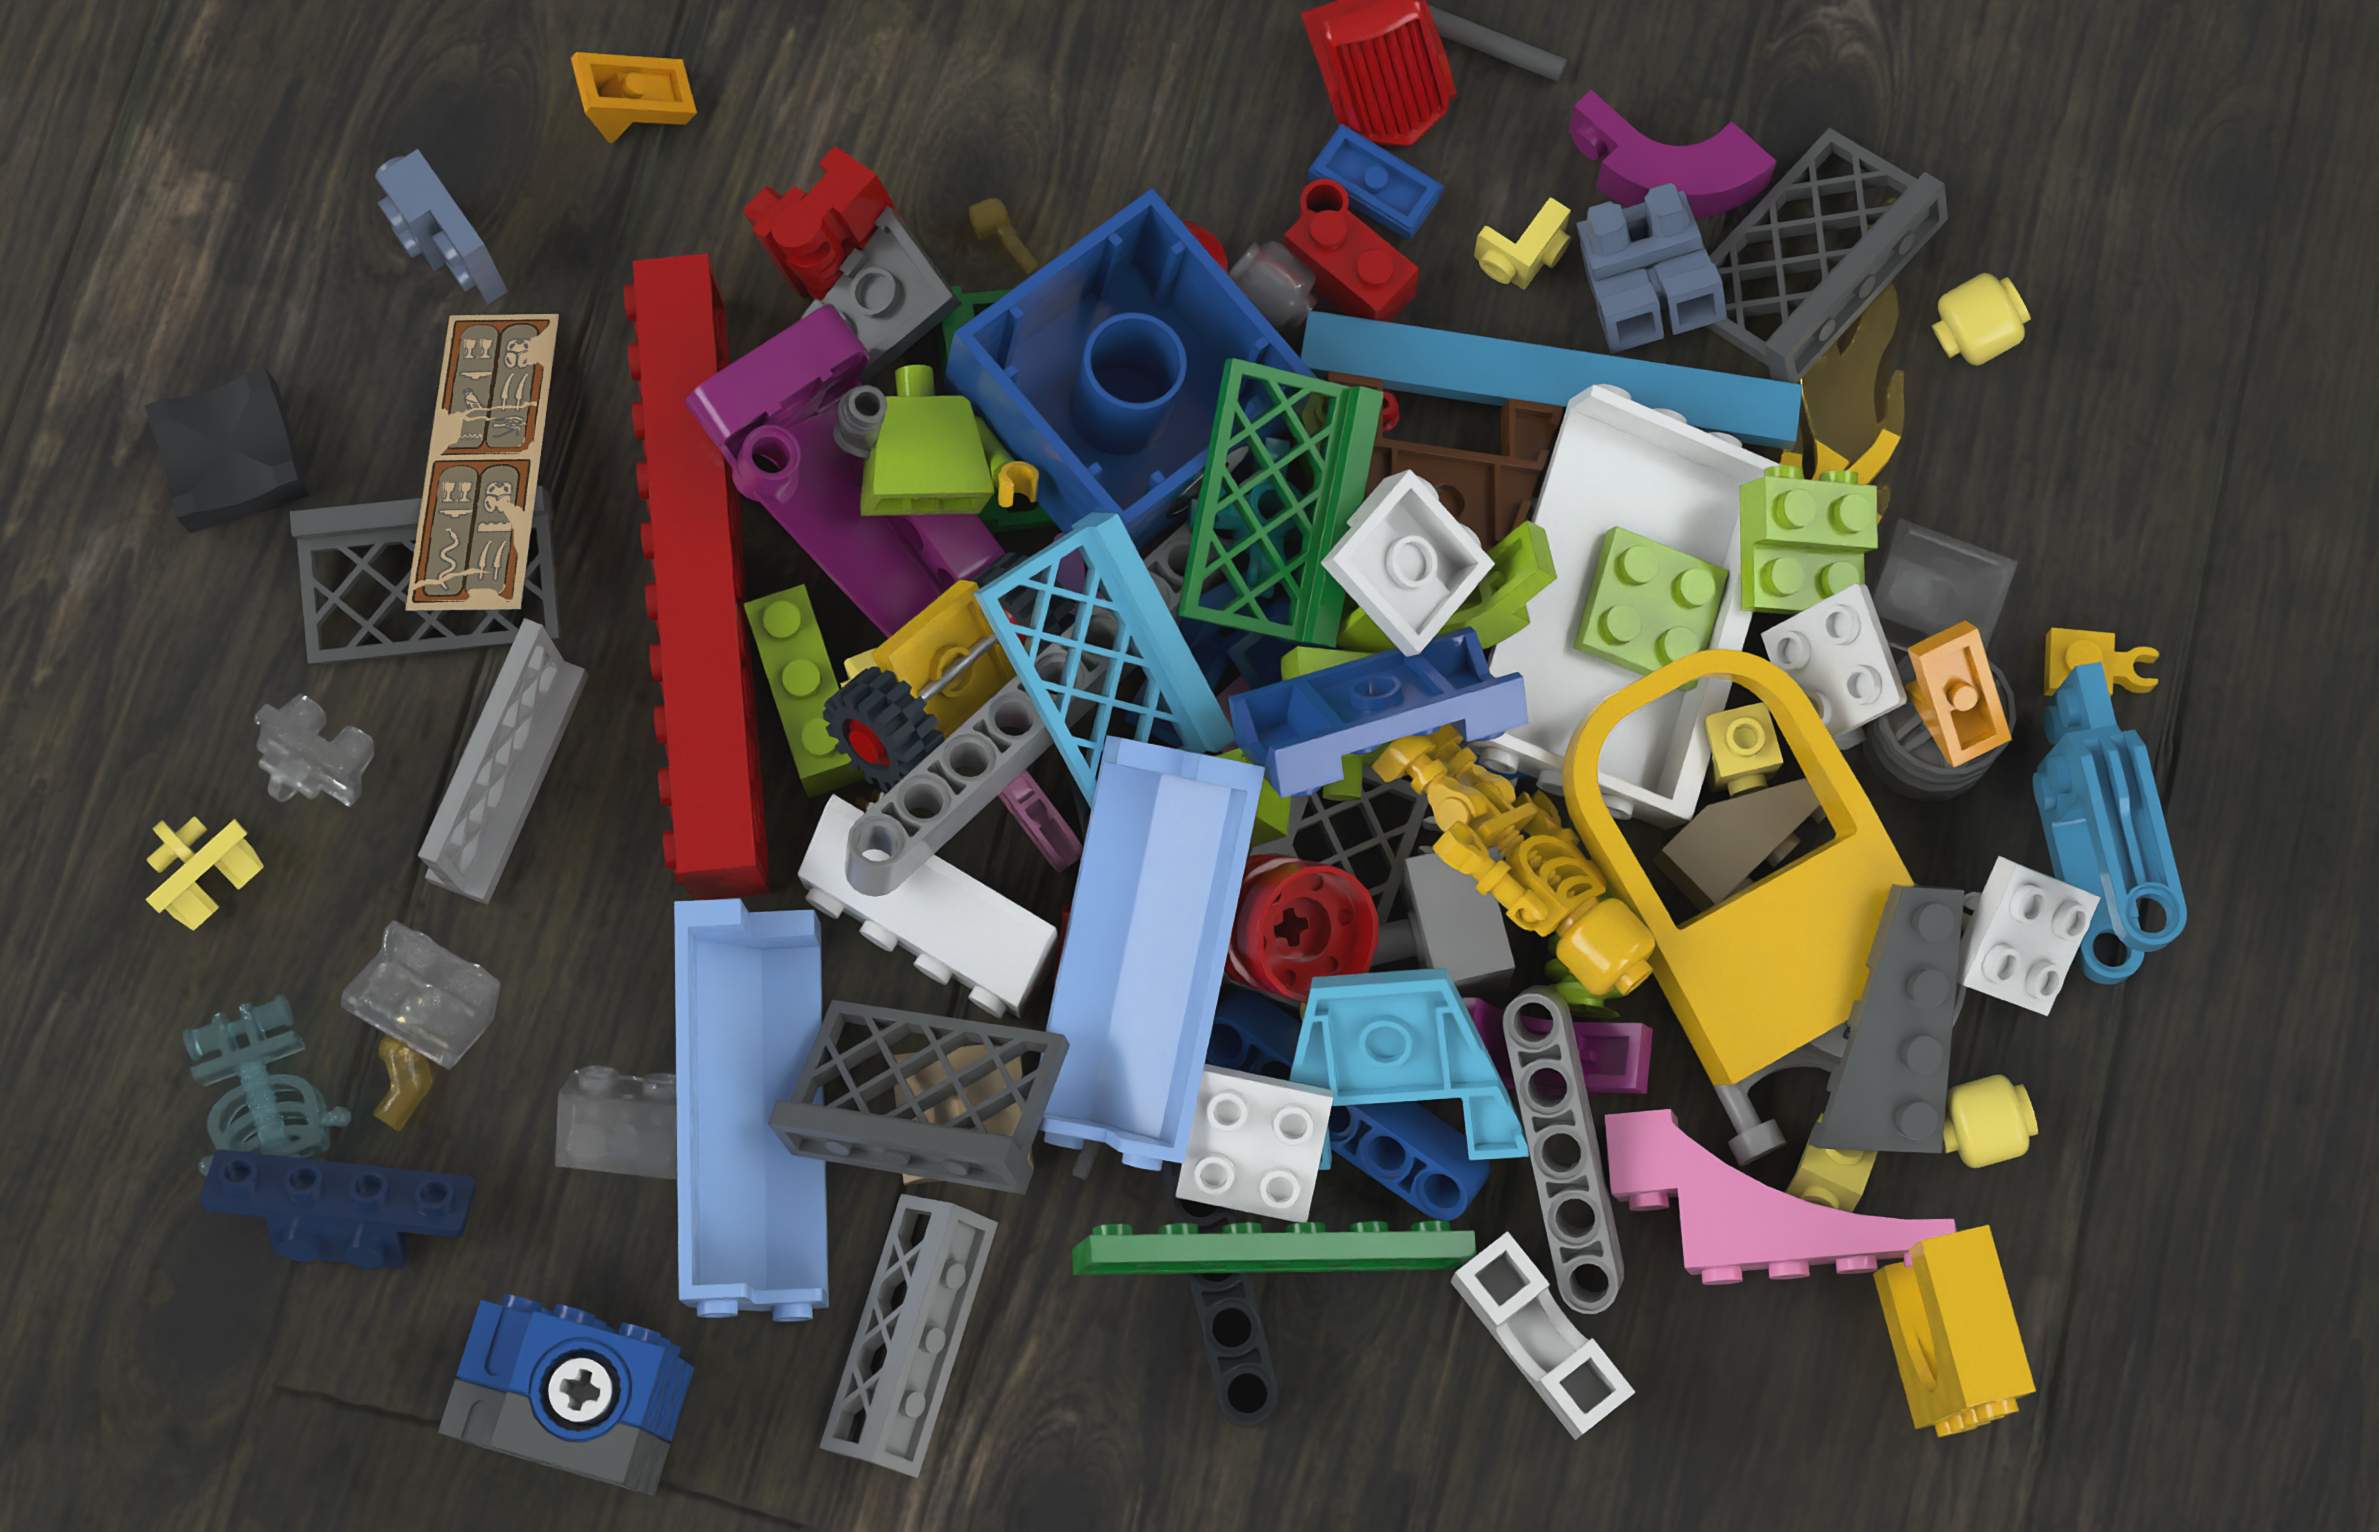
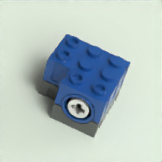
[438,1294,694,1496]

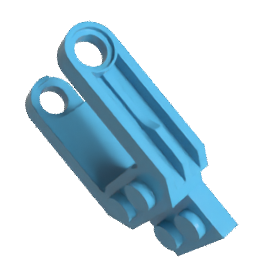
[2033,662,2187,985]

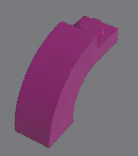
[1569,90,1777,219]

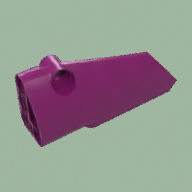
[684,304,1052,694]

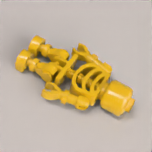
[1371,723,1655,996]

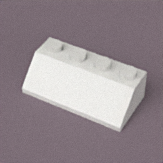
[798,794,1059,1019]

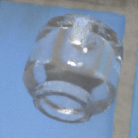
[1228,240,1318,331]

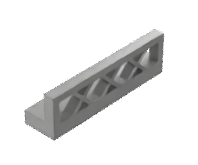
[819,1194,998,1478]

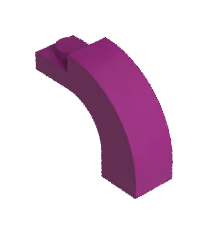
[1461,997,1653,1098]

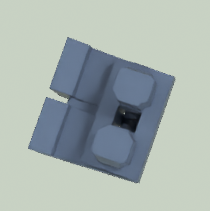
[1576,183,1727,354]

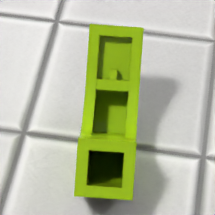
[1336,520,1557,654]

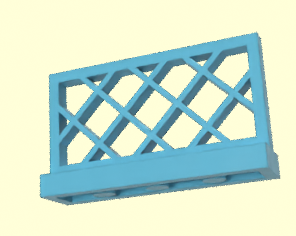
[973,512,1235,809]

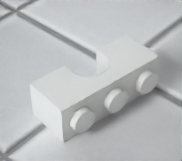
[1451,1231,1635,1440]

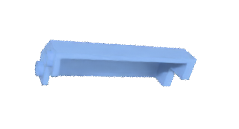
[1038,735,1265,1171]
[674,898,829,1322]

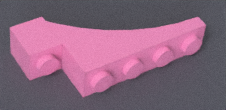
[1605,1109,1957,1285]

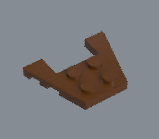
[1323,371,1563,553]

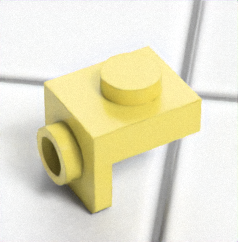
[1474,197,1572,290]
[1704,702,1784,798]
[1785,1113,1878,1213]

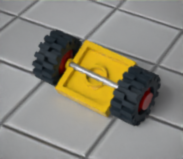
[823,552,1076,792]

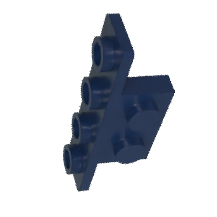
[199,1149,476,1269]

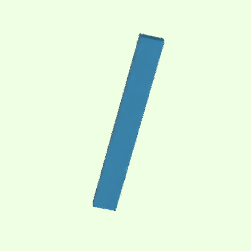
[1301,310,1803,450]

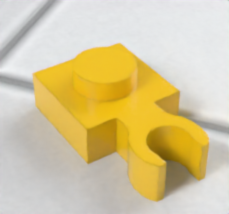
[2044,628,2159,697]

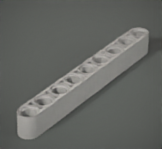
[845,521,1249,897]

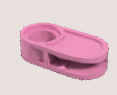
[998,769,1083,873]

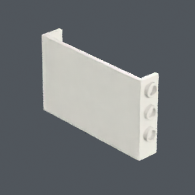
[1461,384,1781,830]

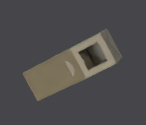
[1651,778,1827,912]

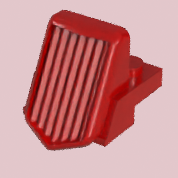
[1301,0,1458,147]

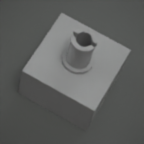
[1371,852,1515,999]

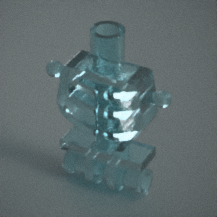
[182,994,351,1176]

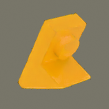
[571,52,697,143]
[1904,620,2012,768]

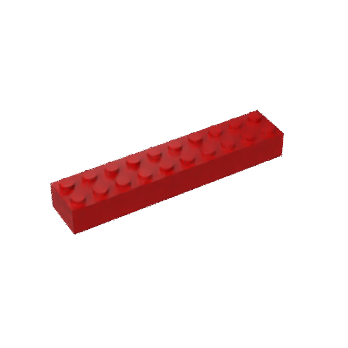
[624,253,771,901]

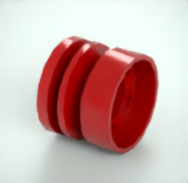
[1224,853,1379,1004]

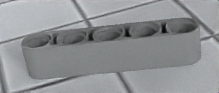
[1503,985,1624,1314]

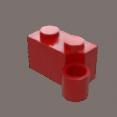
[1283,179,1419,323]

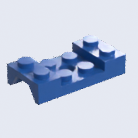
[1228,626,1529,798]

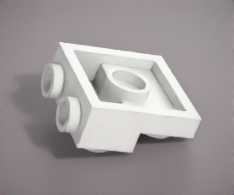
[1321,469,1495,657]

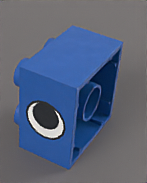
[942,188,1318,552]

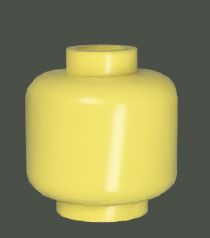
[1932,273,2031,366]
[1942,1075,2038,1168]

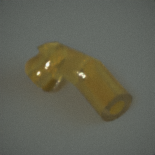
[373,1031,432,1132]

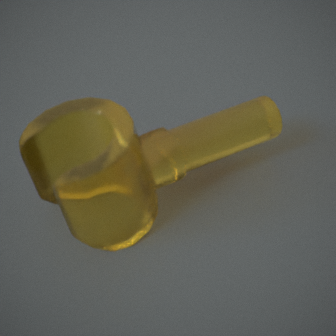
[969,198,1040,275]

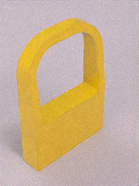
[1562,649,1915,1086]

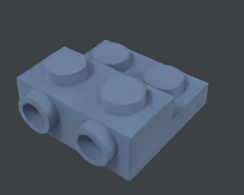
[375,149,508,305]

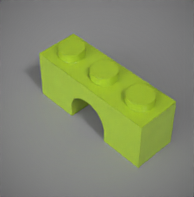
[744,584,865,798]

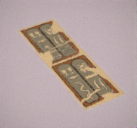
[405,314,559,610]

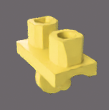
[145,816,264,931]

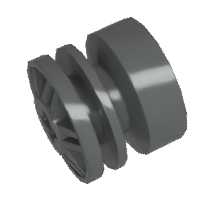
[1862,654,2016,801]

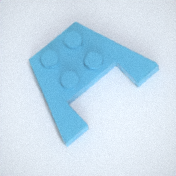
[1289,968,1529,1170]

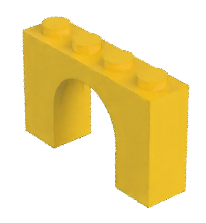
[1873,1225,2036,1437]

